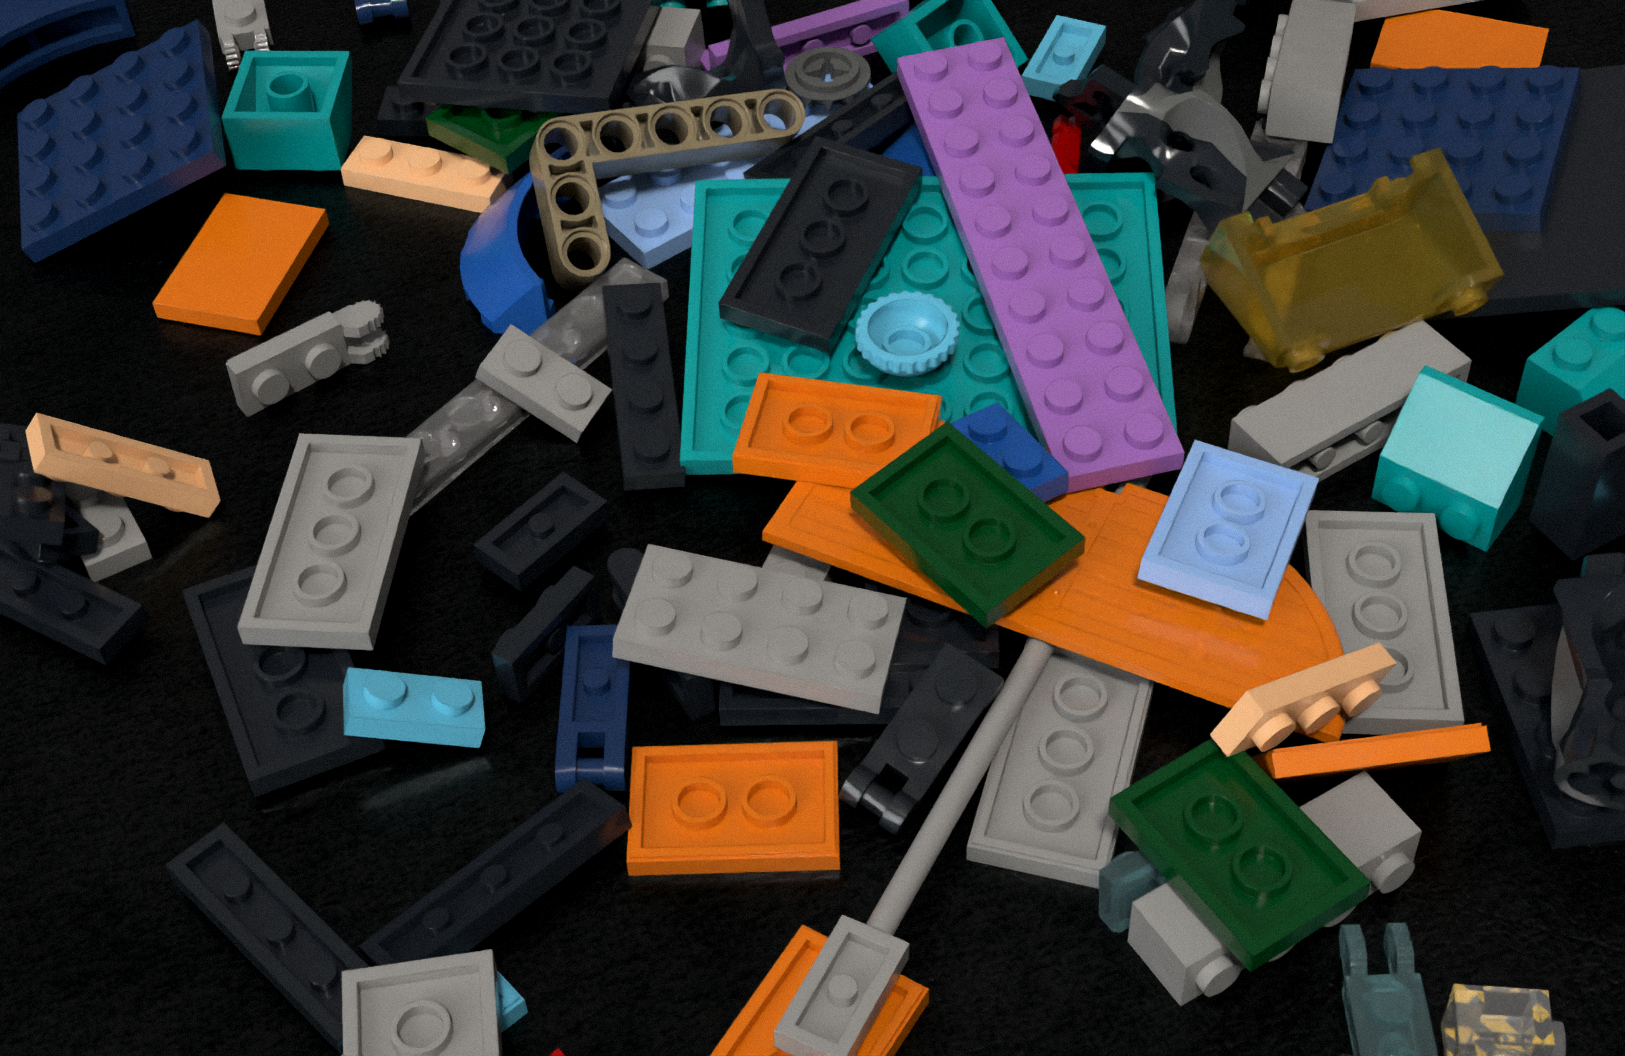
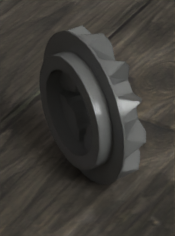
[785,47,871,111]

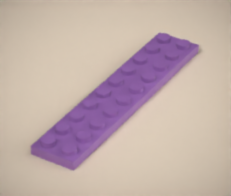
[897,37,1185,495]

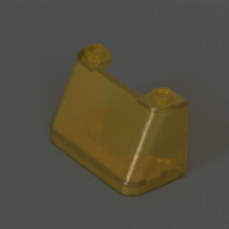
[1198,147,1504,373]

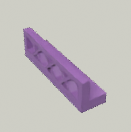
[700,0,909,74]

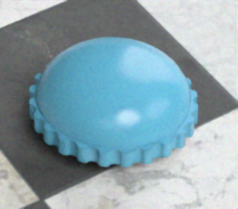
[855,291,960,377]

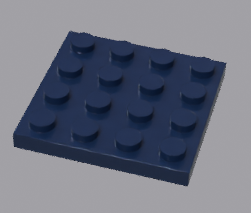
[17,19,226,263]
[1303,65,1582,232]

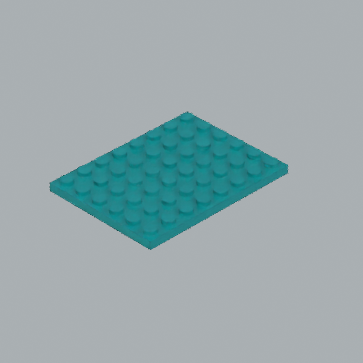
[680,172,1178,475]

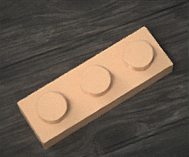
[341,135,514,213]
[25,413,221,518]
[1210,642,1397,757]

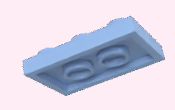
[1137,440,1319,620]

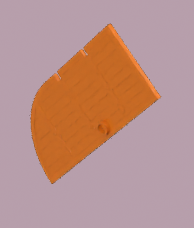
[762,420,1347,743]

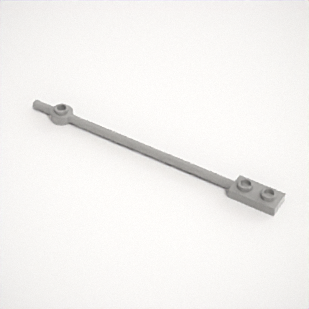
[774,475,1153,1056]

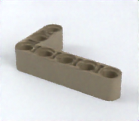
[529,89,805,293]

